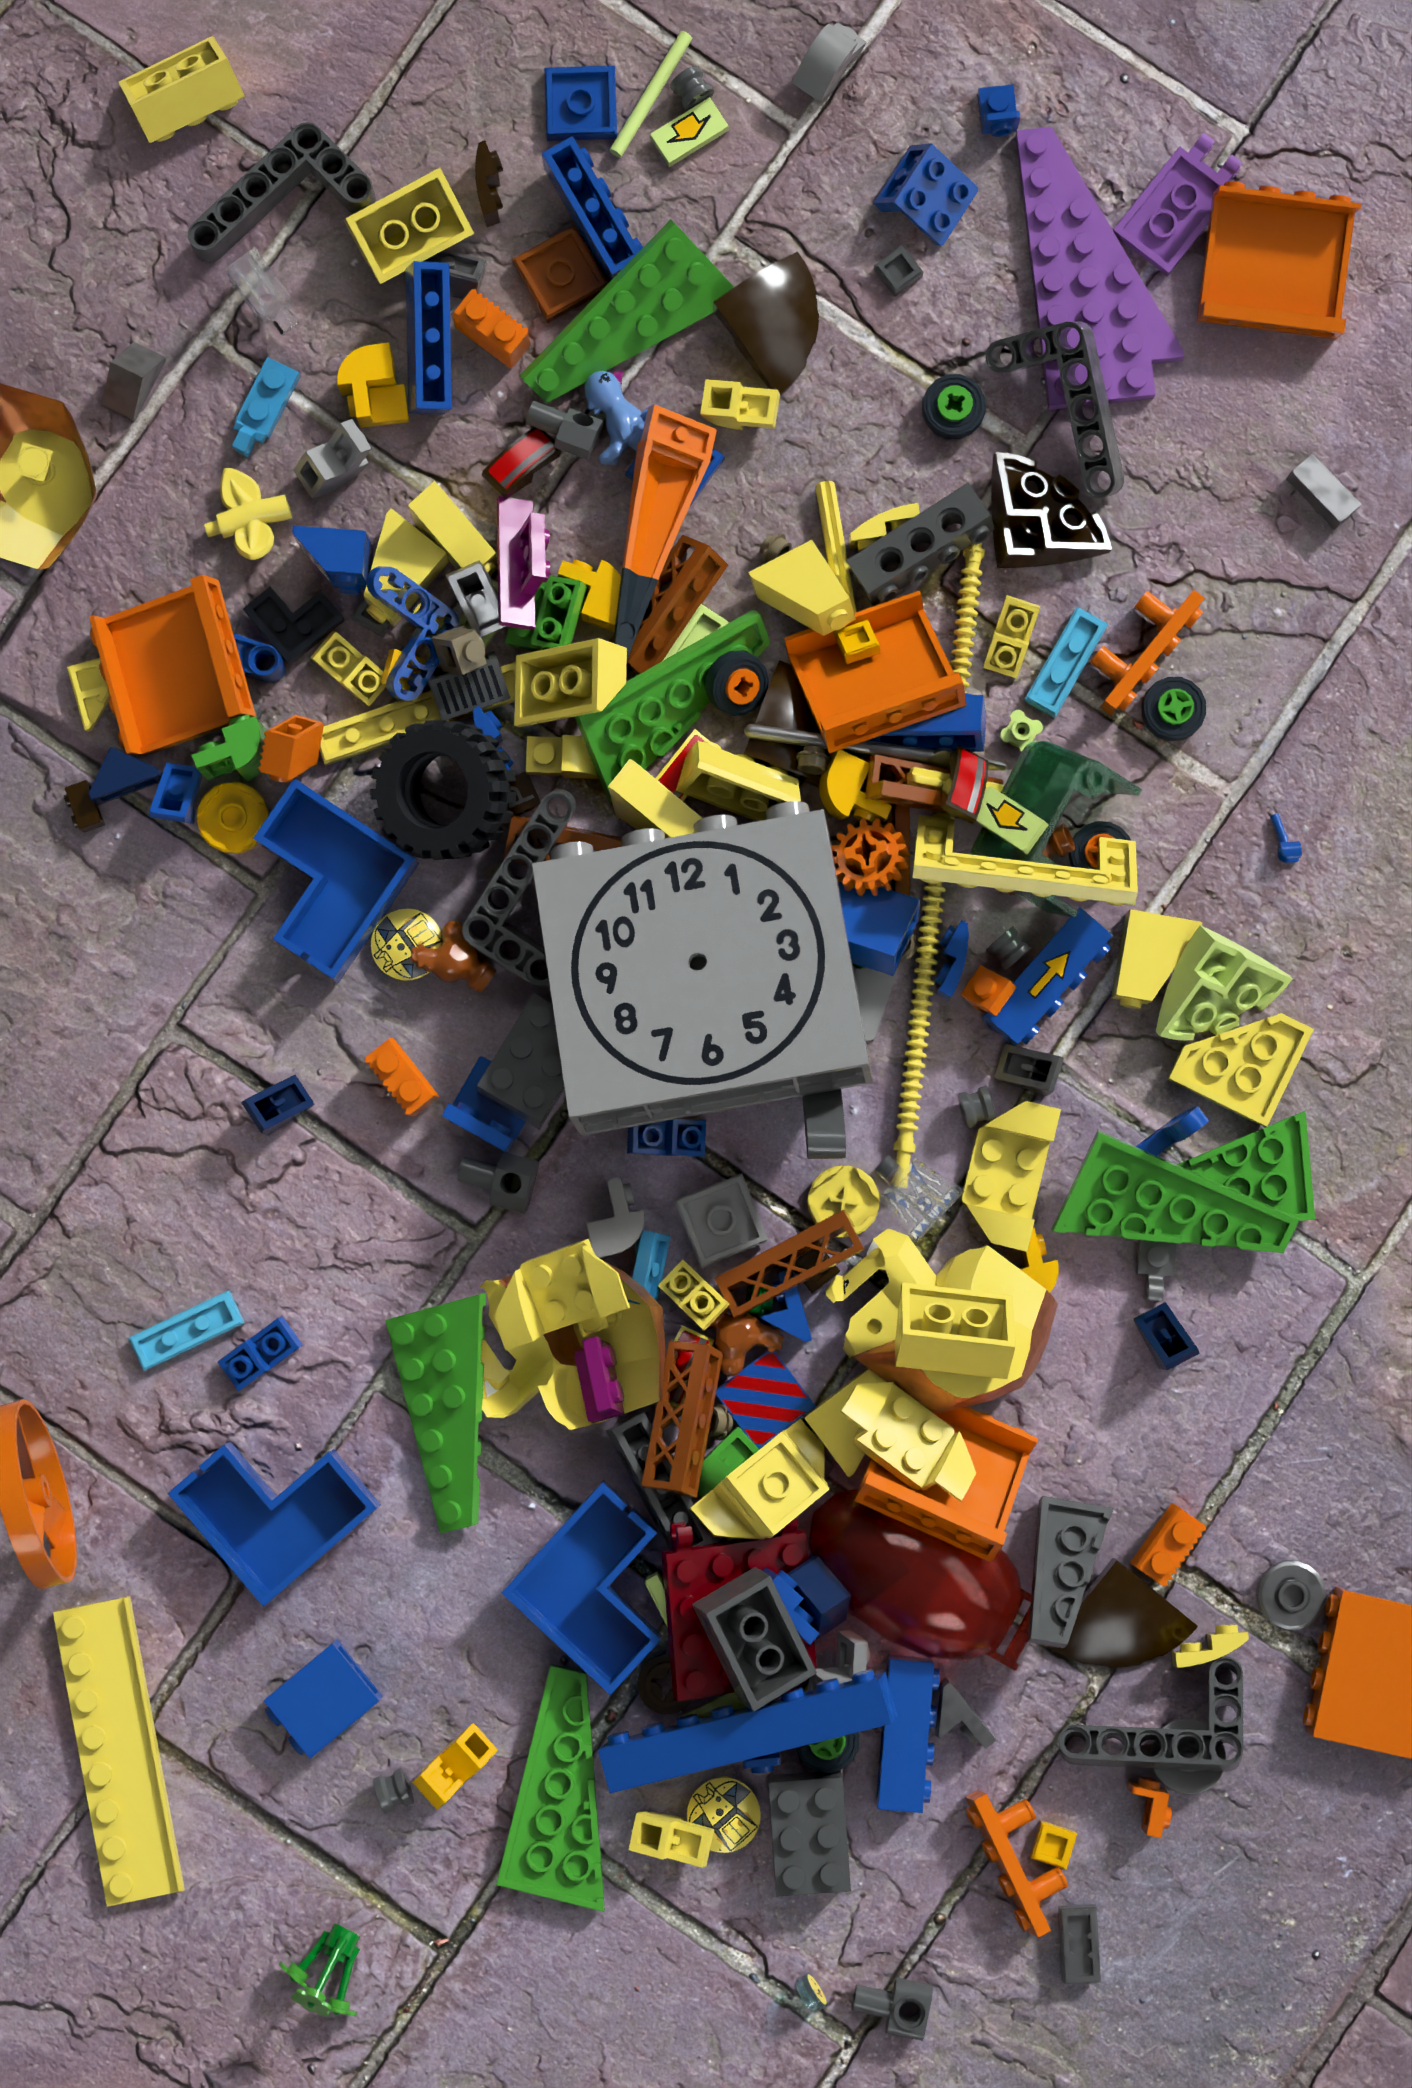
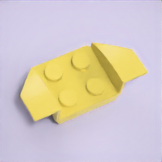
[960,1101,1061,1252]
[494,1238,630,1351]
[841,1382,976,1502]
[690,1419,829,1540]

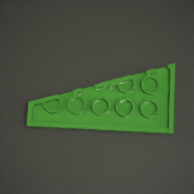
[519,219,734,403]
[575,610,771,805]
[1100,1111,1315,1236]
[1051,1130,1299,1253]
[385,1293,486,1534]
[496,1664,605,1912]

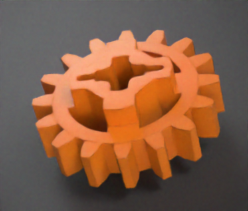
[831,818,909,896]

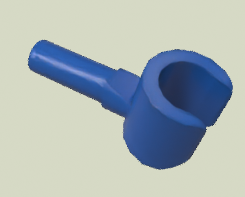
[1270,814,1302,863]

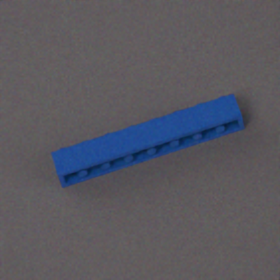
[598,1669,898,1793]

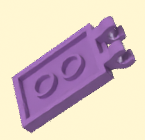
[1113,133,1243,277]

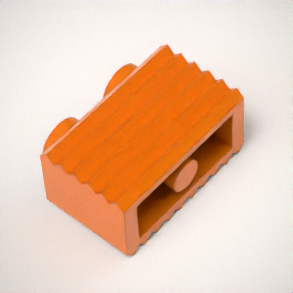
[452,289,531,369]
[258,714,324,782]
[365,1037,440,1117]
[1130,1503,1206,1586]

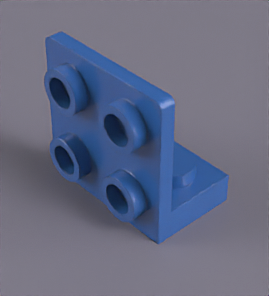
[873,143,978,246]
[441,1056,526,1153]

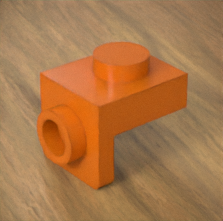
[960,965,1017,1016]
[1127,1777,1172,1838]

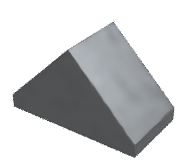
[102,342,167,422]
[994,1044,1064,1096]

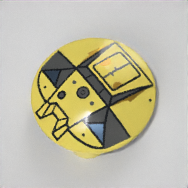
[371,909,442,981]
[687,1776,761,1853]

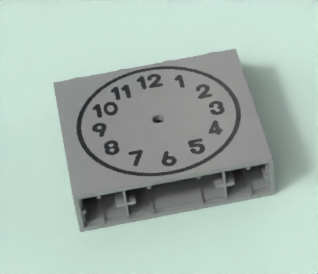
[532,801,873,1136]

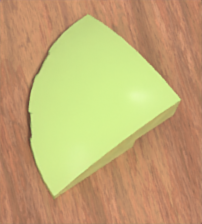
[1156,925,1293,1040]

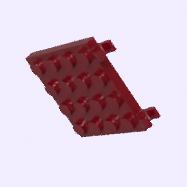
[662,1516,817,1702]

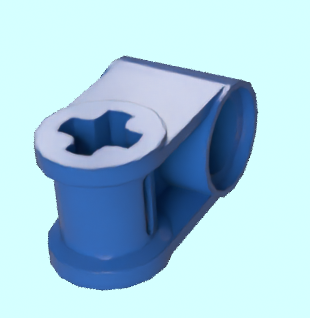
[233,633,286,683]

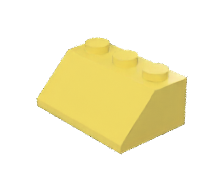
[118,36,245,143]
[344,168,474,284]
[514,638,627,727]
[676,741,801,821]
[895,1282,1016,1379]

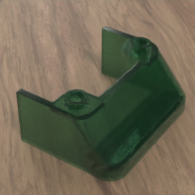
[971,741,1142,917]

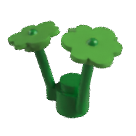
[279,1924,360,2016]

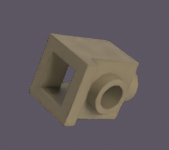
[431,624,487,675]

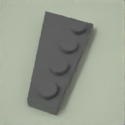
[1027,1496,1114,1648]

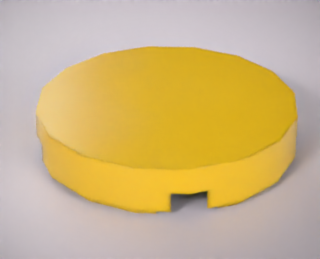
[197,782,270,854]

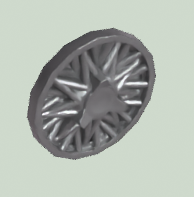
[1257,1560,1326,1630]

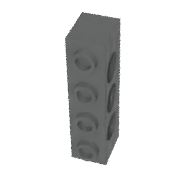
[846,483,995,606]
[606,1412,714,1550]

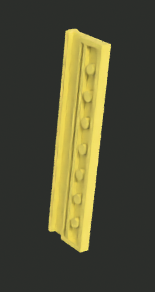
[53,1596,185,1907]

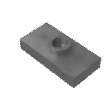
[1058,1904,1101,1984]

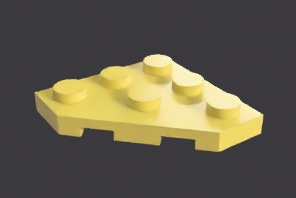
[1167,1013,1314,1127]

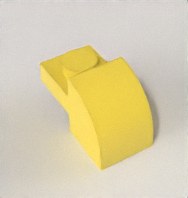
[700,379,780,430]
[526,735,599,779]
[628,1811,714,1868]

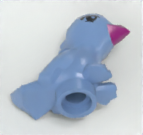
[584,371,650,466]

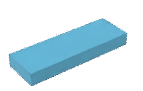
[1024,607,1108,718]
[129,1290,245,1371]

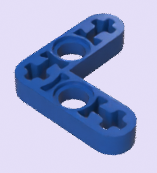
[366,566,459,701]
[1136,1106,1209,1156]

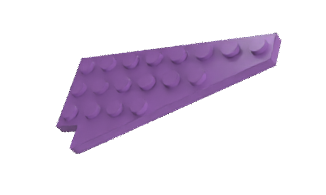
[1015,127,1184,410]

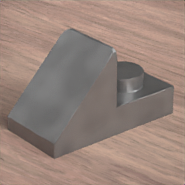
[446,560,506,637]
[936,1677,997,1750]

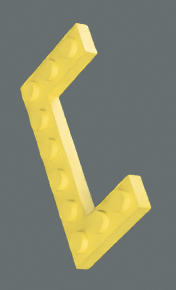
[912,815,1138,906]

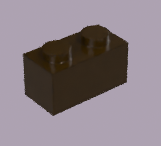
[64,780,105,833]

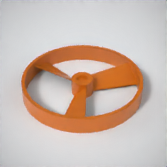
[0,1399,77,1590]

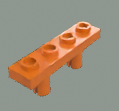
[1090,590,1205,716]
[965,1790,1068,1938]

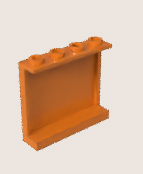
[1196,181,1361,339]
[89,574,256,757]
[784,591,967,754]
[854,1407,1039,1562]
[1303,1586,1412,1759]

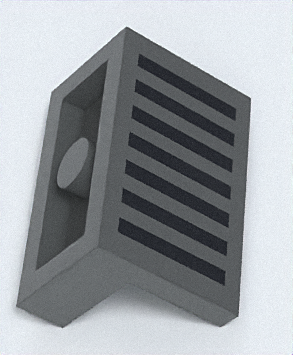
[428,651,510,721]

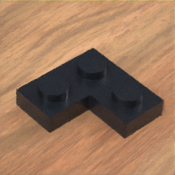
[243,586,345,666]

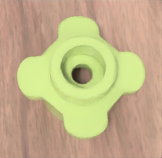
[1000,710,1043,752]

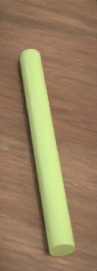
[609,31,692,158]

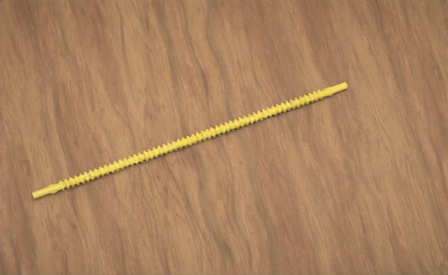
[893,542,985,1189]

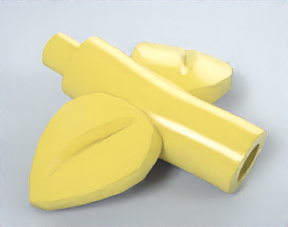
[204,468,293,560]

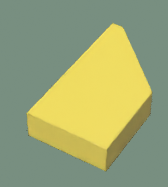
[67,658,110,732]

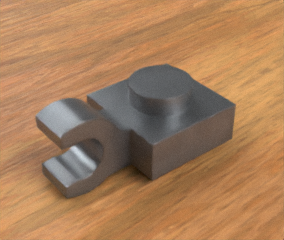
[1136,1240,1177,1302]

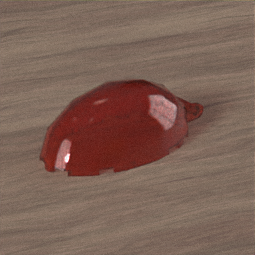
[808,1488,1031,1671]

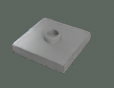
[675,1173,769,1268]

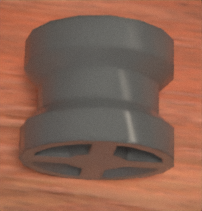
[670,66,714,111]
[986,926,1032,971]
[958,1086,996,1128]
[373,1768,414,1814]

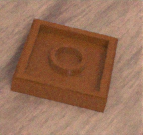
[512,225,608,323]

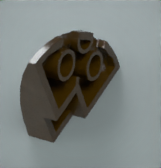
[713,252,819,396]
[991,452,1112,568]
[744,660,851,788]
[1048,1558,1198,1668]

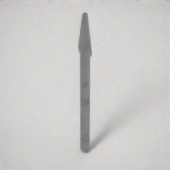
[744,724,1006,771]

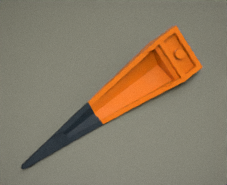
[613,404,717,660]

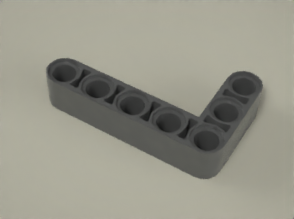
[188,122,376,263]
[985,321,1124,498]
[462,789,576,986]
[802,1089,846,1159]
[1058,1656,1243,1772]

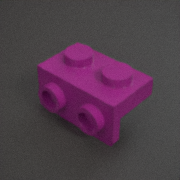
[574,1336,625,1423]

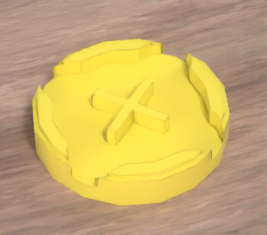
[808,1166,880,1237]

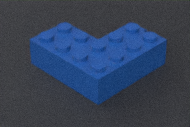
[253,778,419,983]
[167,1442,381,1607]
[501,1480,662,1695]

